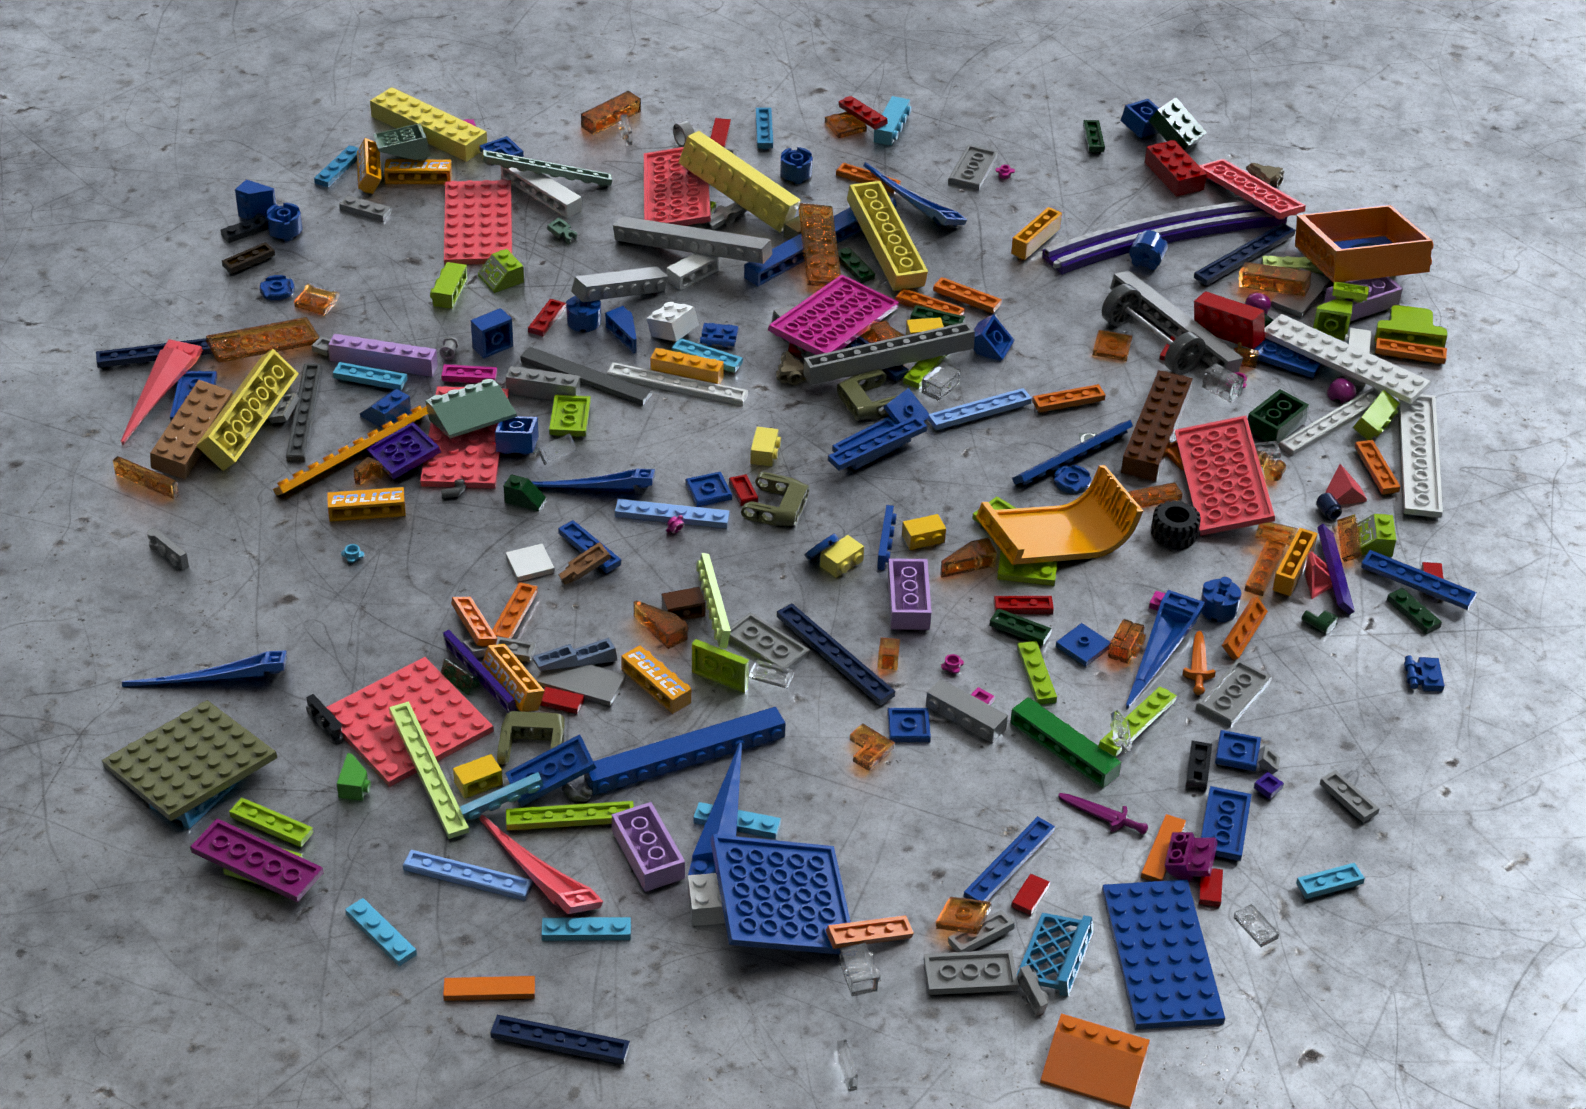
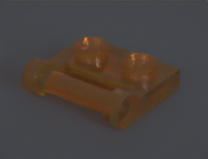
[294,283,340,315]
[1255,522,1298,546]

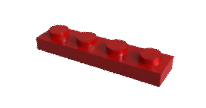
[838,96,888,130]

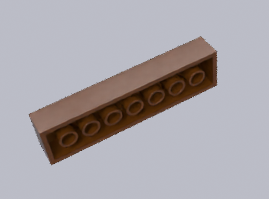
[1121,370,1193,481]

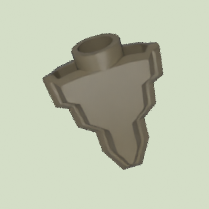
[1246,163,1284,187]
[776,351,806,385]

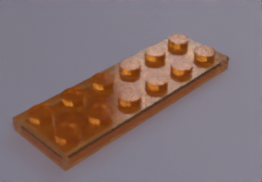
[798,203,841,286]
[206,317,320,363]

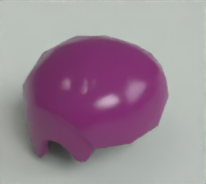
[1245,293,1271,315]
[1327,378,1356,403]

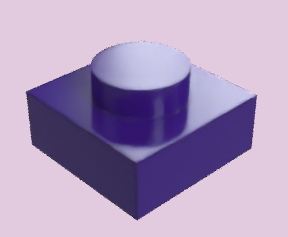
[1254,772,1284,799]

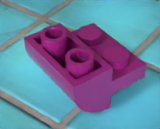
[1165,832,1218,882]

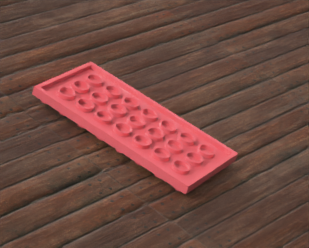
[644,147,711,226]
[444,179,512,265]
[420,386,509,489]
[1174,415,1275,536]

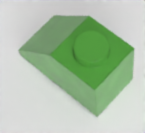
[337,753,371,801]

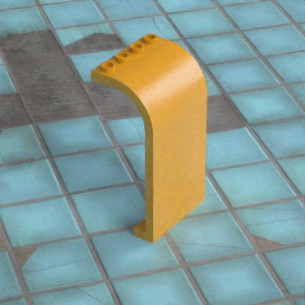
[976,465,1143,565]

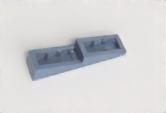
[532,638,618,671]

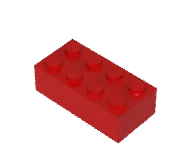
[1144,140,1207,197]
[1194,291,1265,349]

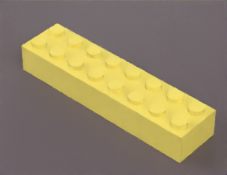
[370,87,487,162]
[678,131,801,233]
[847,181,928,291]
[196,349,299,471]

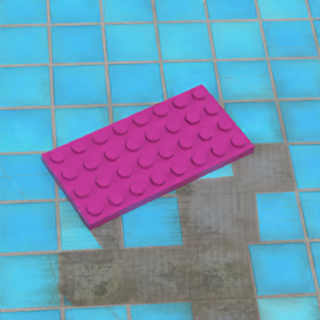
[768,275,899,355]

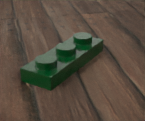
[1083,120,1105,153]
[834,247,875,283]
[910,305,965,327]
[1387,588,1442,634]
[989,608,1052,646]

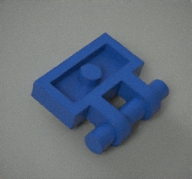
[700,323,738,348]
[1404,655,1445,692]

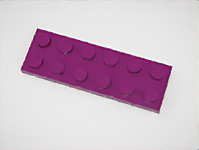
[190,819,324,903]

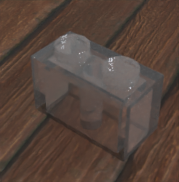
[921,362,961,401]
[1202,363,1244,403]
[839,943,881,996]

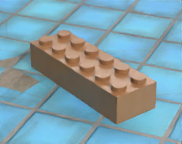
[150,380,233,479]

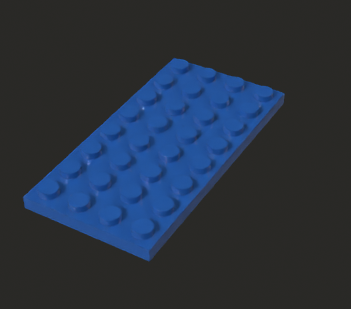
[1102,880,1225,1030]

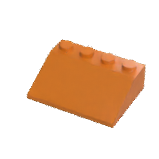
[1040,1013,1150,1109]

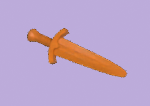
[1183,631,1216,695]

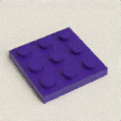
[366,422,441,479]

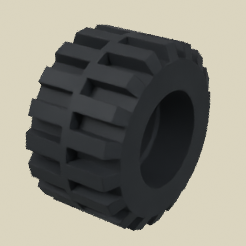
[1151,500,1201,548]

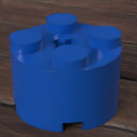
[780,147,813,184]
[267,203,303,241]
[1129,230,1168,270]
[566,296,601,332]
[1200,577,1242,622]

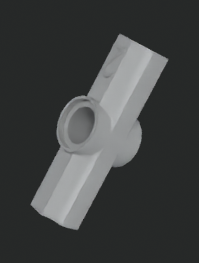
[702,202,747,230]

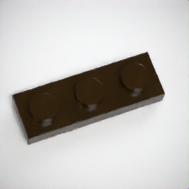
[222,242,275,274]

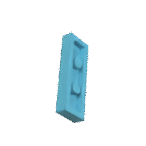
[1296,863,1365,899]

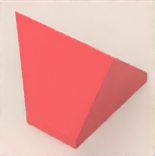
[1325,464,1367,505]
[1304,551,1333,599]

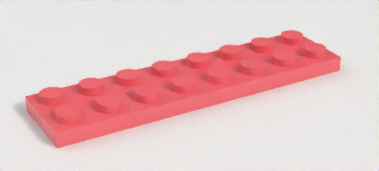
[1199,159,1306,219]

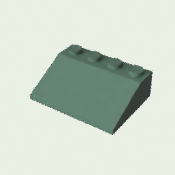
[373,123,431,161]
[425,379,517,438]

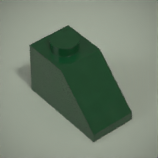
[503,474,546,511]

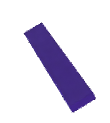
[1317,524,1355,615]
[443,629,517,713]

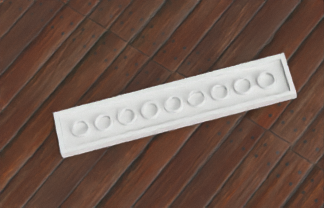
[1265,314,1431,404]
[1398,394,1443,518]

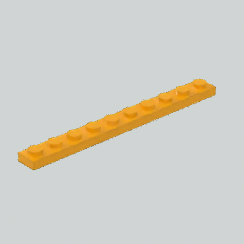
[273,405,428,496]

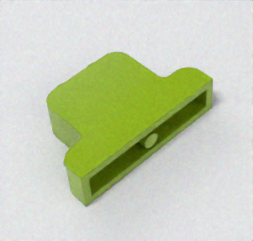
[1374,305,1448,348]

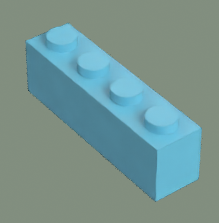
[873,96,912,146]

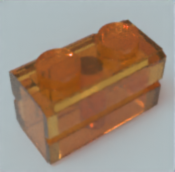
[1108,619,1146,664]

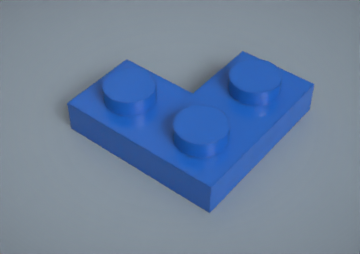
[479,136,524,157]

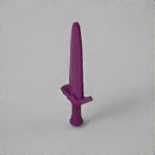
[1058,793,1148,835]

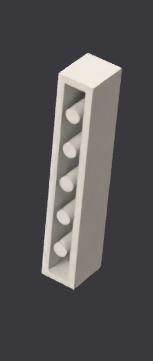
[500,165,582,219]

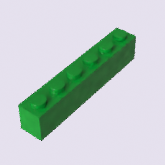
[1010,697,1122,789]

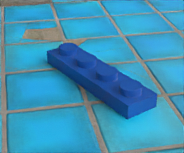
[877,505,897,570]
[558,520,621,573]

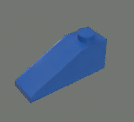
[605,306,637,353]

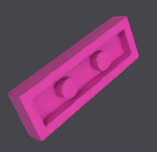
[441,364,497,383]

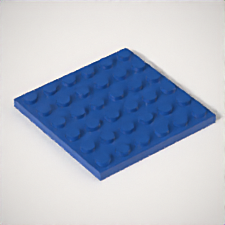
[710,834,857,956]

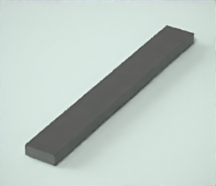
[520,347,652,405]
[286,364,322,462]

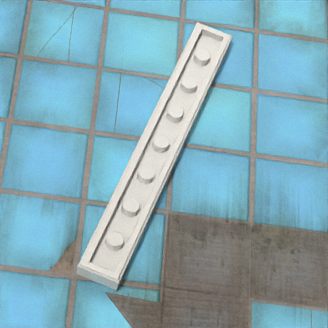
[607,362,748,406]
[1279,387,1382,456]

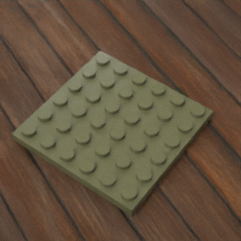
[102,700,278,821]

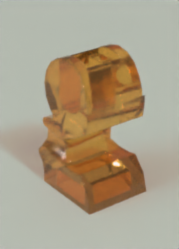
[1257,450,1287,481]

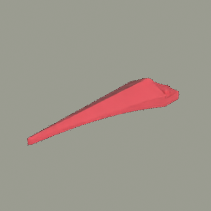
[121,339,203,445]
[479,815,603,914]

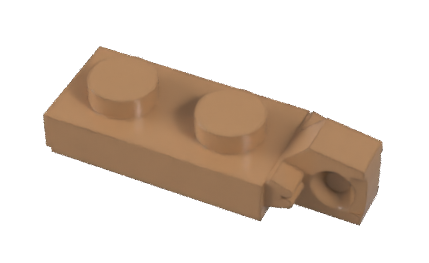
[558,543,611,585]

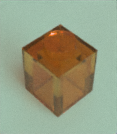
[878,637,900,670]

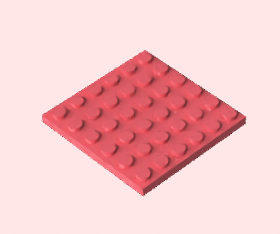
[326,657,494,787]

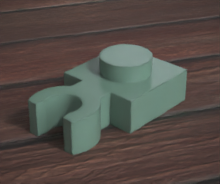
[547,217,577,244]

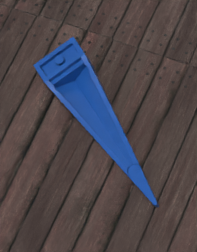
[863,162,967,226]
[504,468,655,493]
[1126,590,1205,710]
[122,650,287,687]
[688,743,742,875]

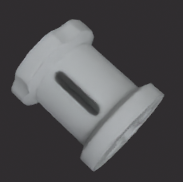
[439,336,459,360]

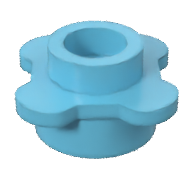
[341,544,364,563]

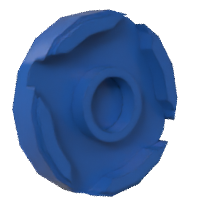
[260,275,295,300]
[1054,465,1091,494]
[804,533,839,561]

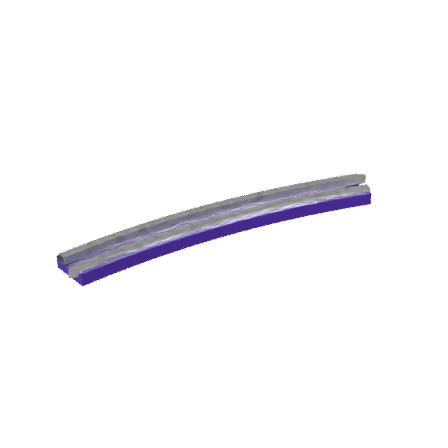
[1042,201,1287,275]

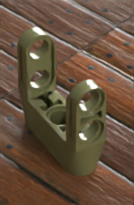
[837,369,897,420]
[741,472,810,526]
[497,711,565,764]

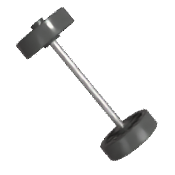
[1102,284,1205,375]

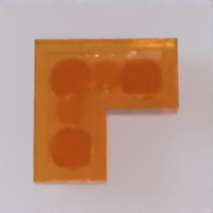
[850,723,895,771]

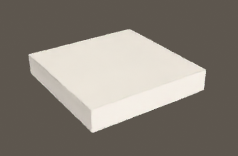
[506,544,555,582]

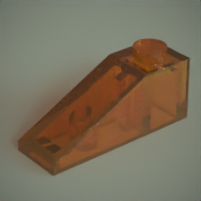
[940,538,997,577]
[633,600,688,649]

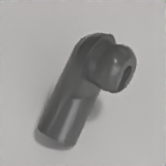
[441,479,466,499]
[561,783,592,801]

